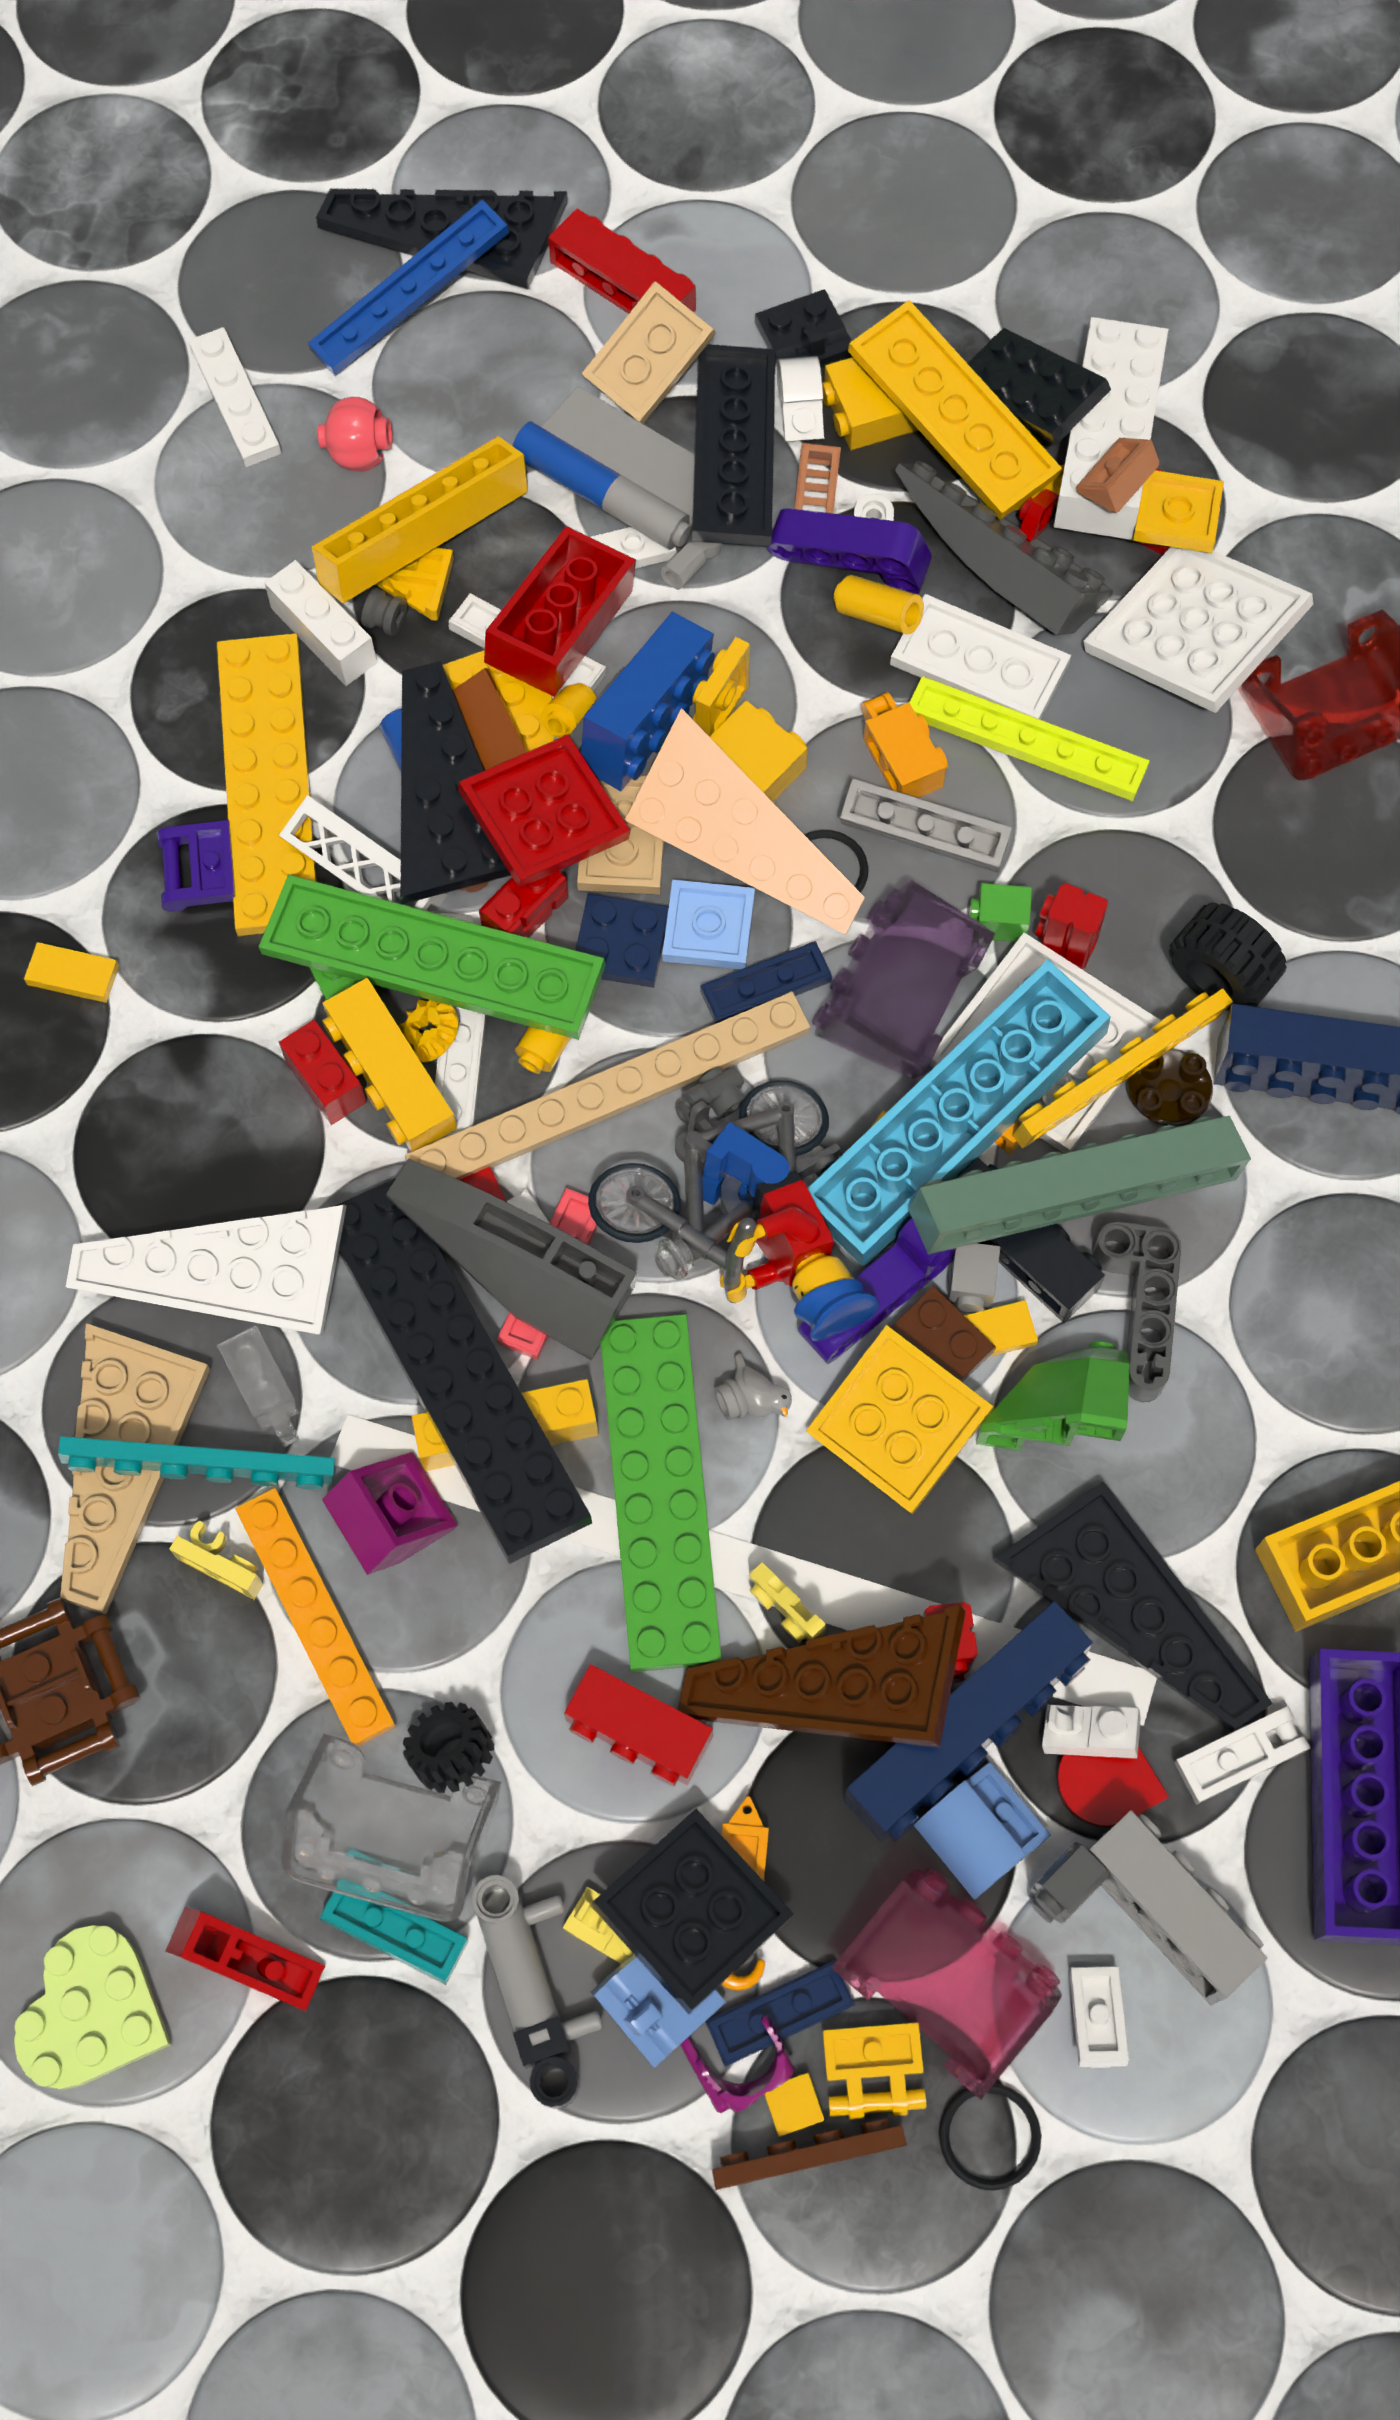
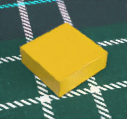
[764,2073,824,2137]

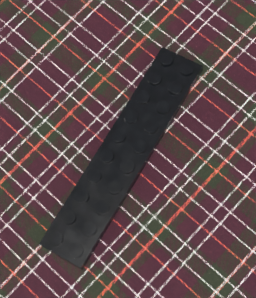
[335,1178,592,1564]

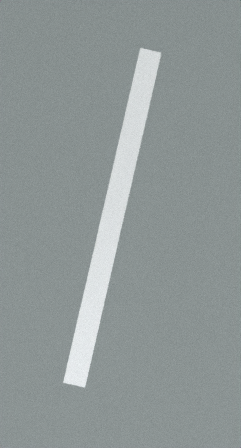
[331,1414,1157,1726]

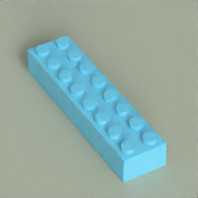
[808,959,1111,1267]

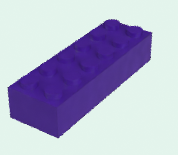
[1309,1648,1400,1945]

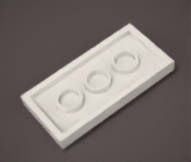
[890,594,1071,720]

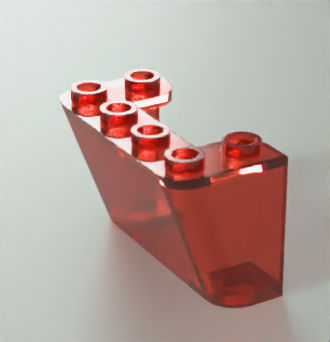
[1241,609,1400,780]

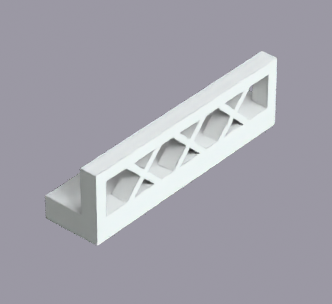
[279,795,447,911]

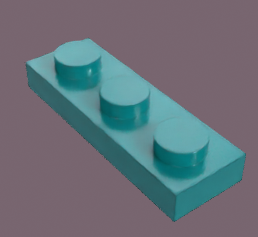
[320,1875,468,1985]

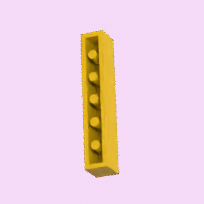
[312,436,528,603]

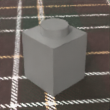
[948,1243,1000,1313]

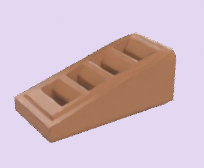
[794,443,841,513]

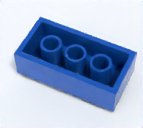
[581,611,715,791]

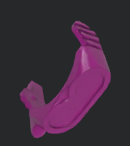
[680,2014,795,2113]

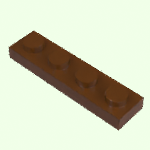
[711,2118,907,2190]

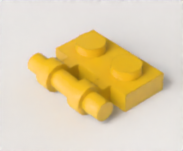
[822,2023,926,2120]

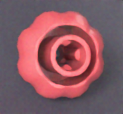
[318,397,393,471]

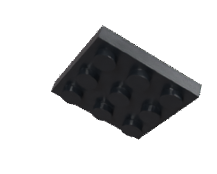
[591,1809,794,2015]

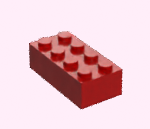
[484,526,636,697]

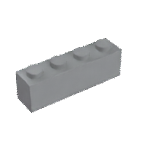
[840,778,1012,873]

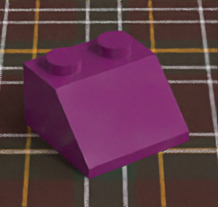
[322,1452,458,1575]

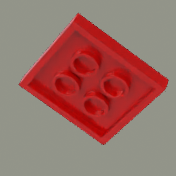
[458,735,630,889]

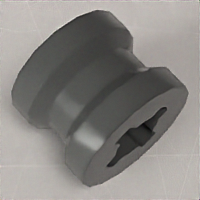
[361,588,408,637]

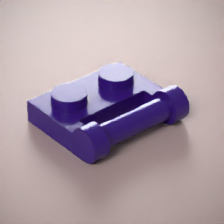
[157,820,235,912]

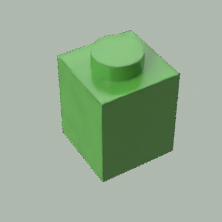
[969,883,1032,942]

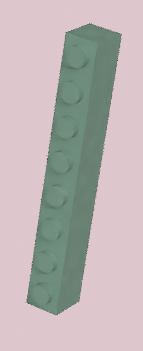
[909,1115,1251,1255]

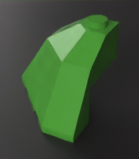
[977,1342,1130,1451]

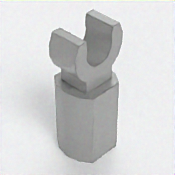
[661,541,722,590]

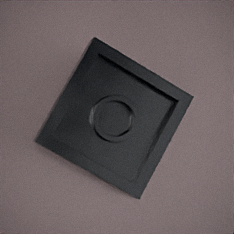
[755,289,853,369]

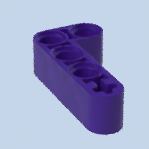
[767,508,932,595]
[797,1219,956,1364]

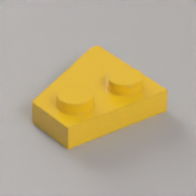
[375,548,454,621]

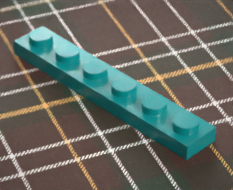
[58,1436,335,1490]

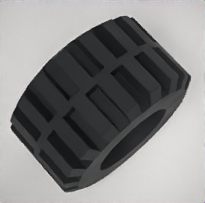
[1169,903,1287,1011]

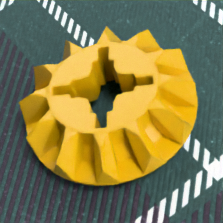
[398,999,459,1062]

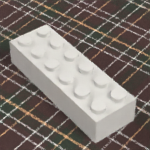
[1054,317,1168,540]

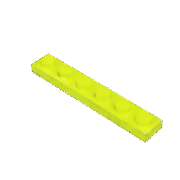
[910,676,1150,801]

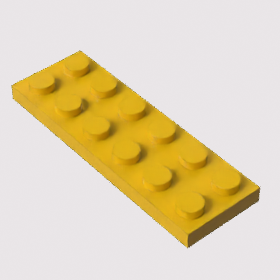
[848,300,1062,520]

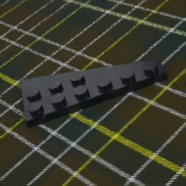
[316,188,568,289]
[400,661,511,904]
[994,1482,1272,1732]

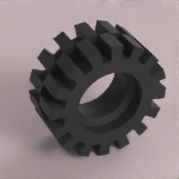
[403,1702,494,1794]

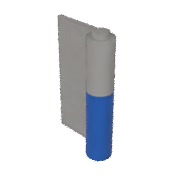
[512,386,694,550]

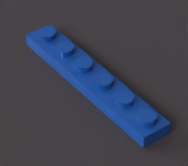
[308,199,509,376]

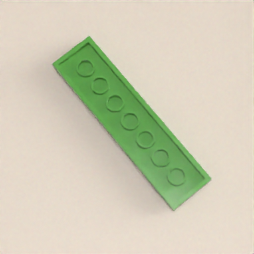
[259,875,606,1040]
[601,1314,722,1673]

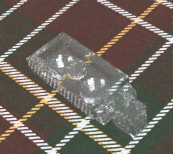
[217,1325,300,1447]

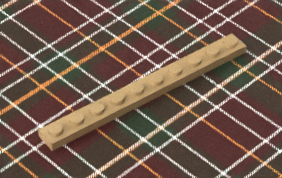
[405,991,811,1180]

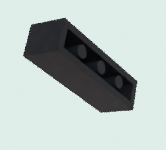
[956,1158,1105,1323]

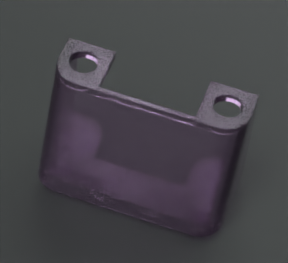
[812,880,996,1079]

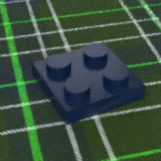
[576,894,669,988]

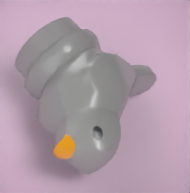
[714,1353,792,1420]

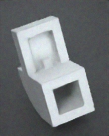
[777,356,824,442]

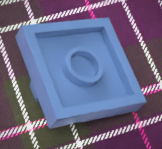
[591,1954,726,2068]

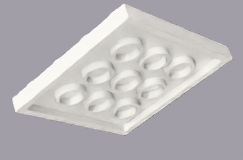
[1083,547,1313,713]
[927,932,1161,1154]

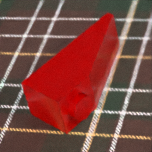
[165,1906,325,2011]

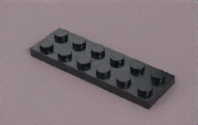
[691,344,776,546]

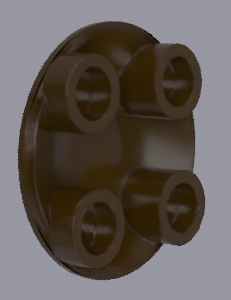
[1128,1049,1213,1126]

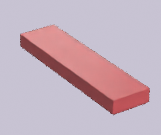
[497,1188,606,1360]

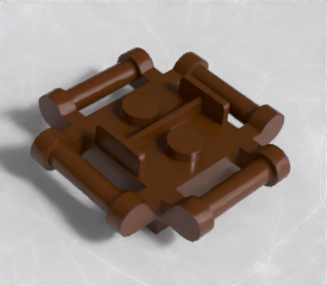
[0,1597,141,1786]

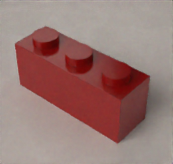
[564,1664,713,1786]

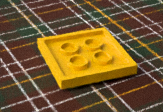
[806,1325,994,1514]

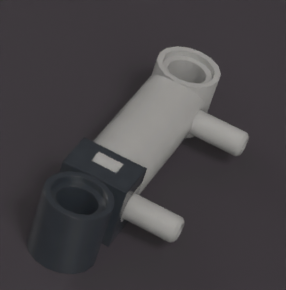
[472,1875,603,2109]

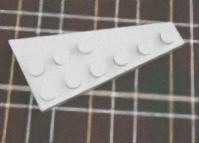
[66,1205,347,1335]

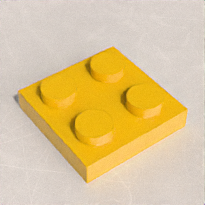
[1133,470,1224,553]
[692,637,750,736]

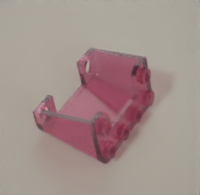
[832,1868,1062,2099]

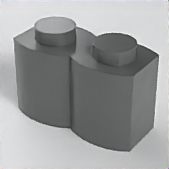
[1029,1842,1109,1923]

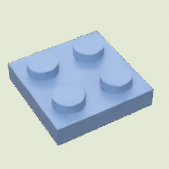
[662,879,755,970]

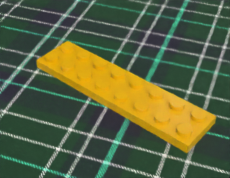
[217,633,317,936]

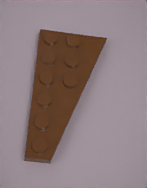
[677,1604,966,1747]

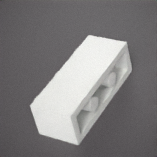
[264,560,377,686]

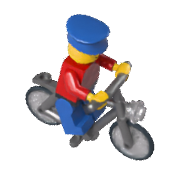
[588,1080,879,1342]

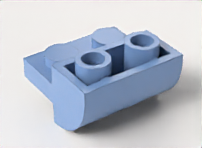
[914,1762,1051,1900]

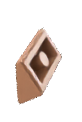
[1076,438,1159,513]

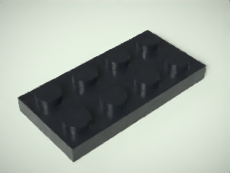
[967,327,1111,445]

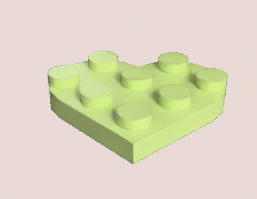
[14,1925,172,2090]

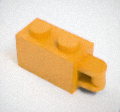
[861,692,948,798]

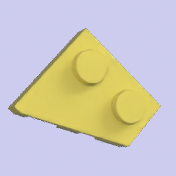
[749,1562,826,1643]

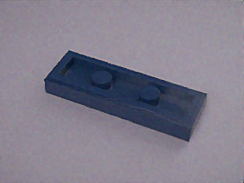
[700,941,832,1024]
[705,1960,855,2067]

